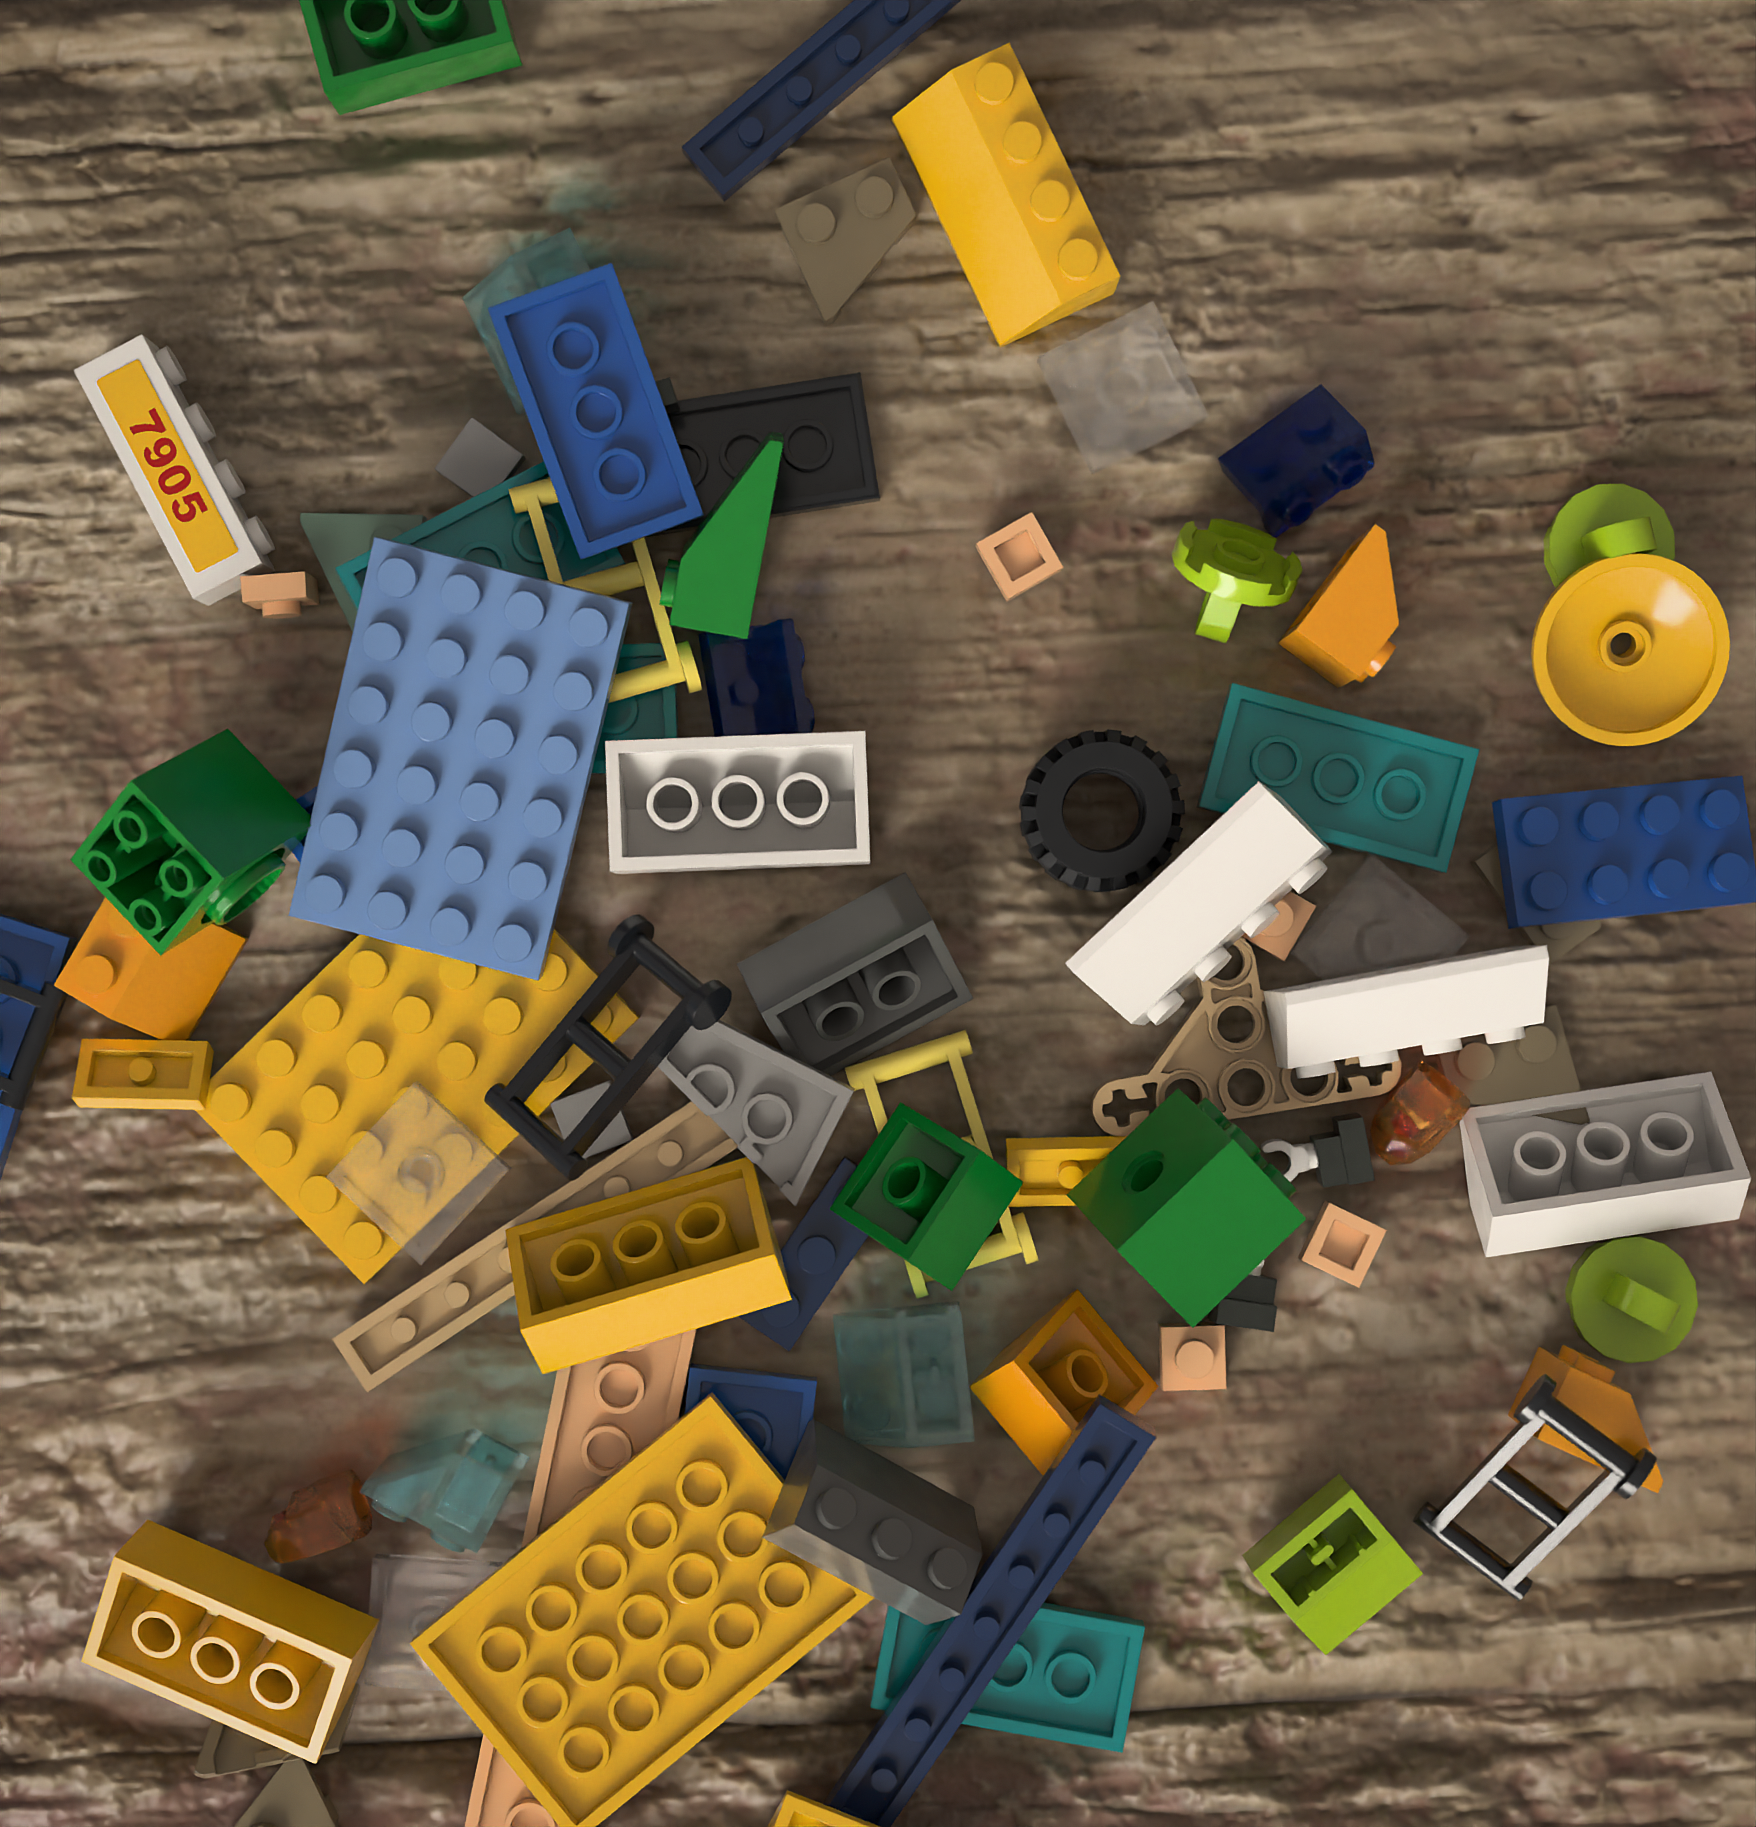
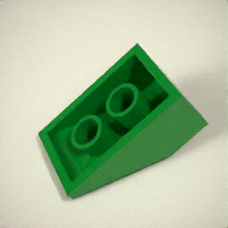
[659,431,783,639]

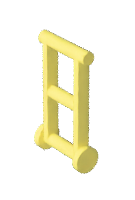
[508,478,702,703]
[845,1030,1039,1299]

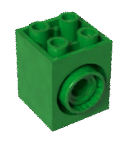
[70,728,311,955]
[1067,1088,1306,1328]

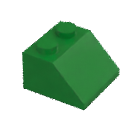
[830,1102,1024,1291]

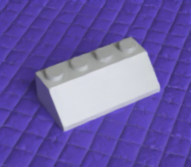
[605,731,871,874]
[1065,782,1333,1026]
[1263,945,1549,1078]
[1459,1072,1751,1257]

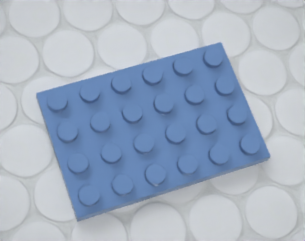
[289,537,633,981]

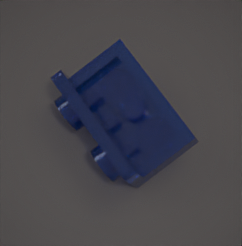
[1218,384,1375,538]
[698,618,815,737]

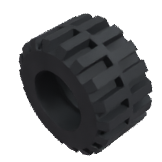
[1019,729,1185,892]

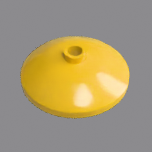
[1531,552,1730,746]

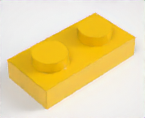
[72,1039,214,1110]
[1006,1136,1127,1207]

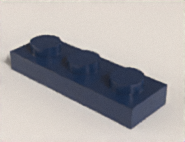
[738,1156,868,1351]

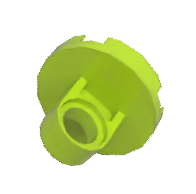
[1543,484,1675,588]
[1172,519,1303,643]
[1565,1235,1698,1363]

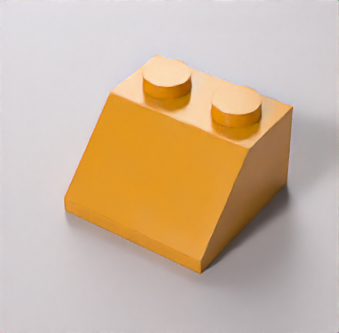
[1278,524,1399,688]
[54,897,248,1041]
[969,1289,1159,1476]
[1508,1345,1663,1493]

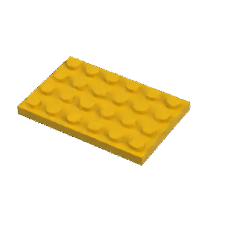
[195,929,640,1284]
[410,1392,874,1827]

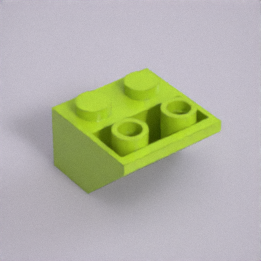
[1242,1474,1423,1655]

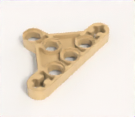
[1090,937,1402,1136]

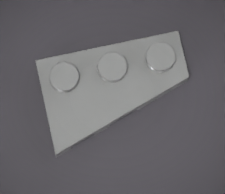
[658,1019,855,1206]

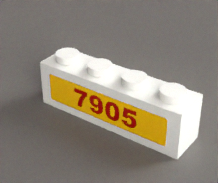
[74,334,275,606]

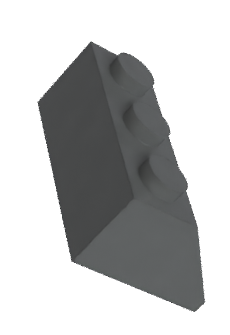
[737,872,974,1076]
[762,1419,983,1625]

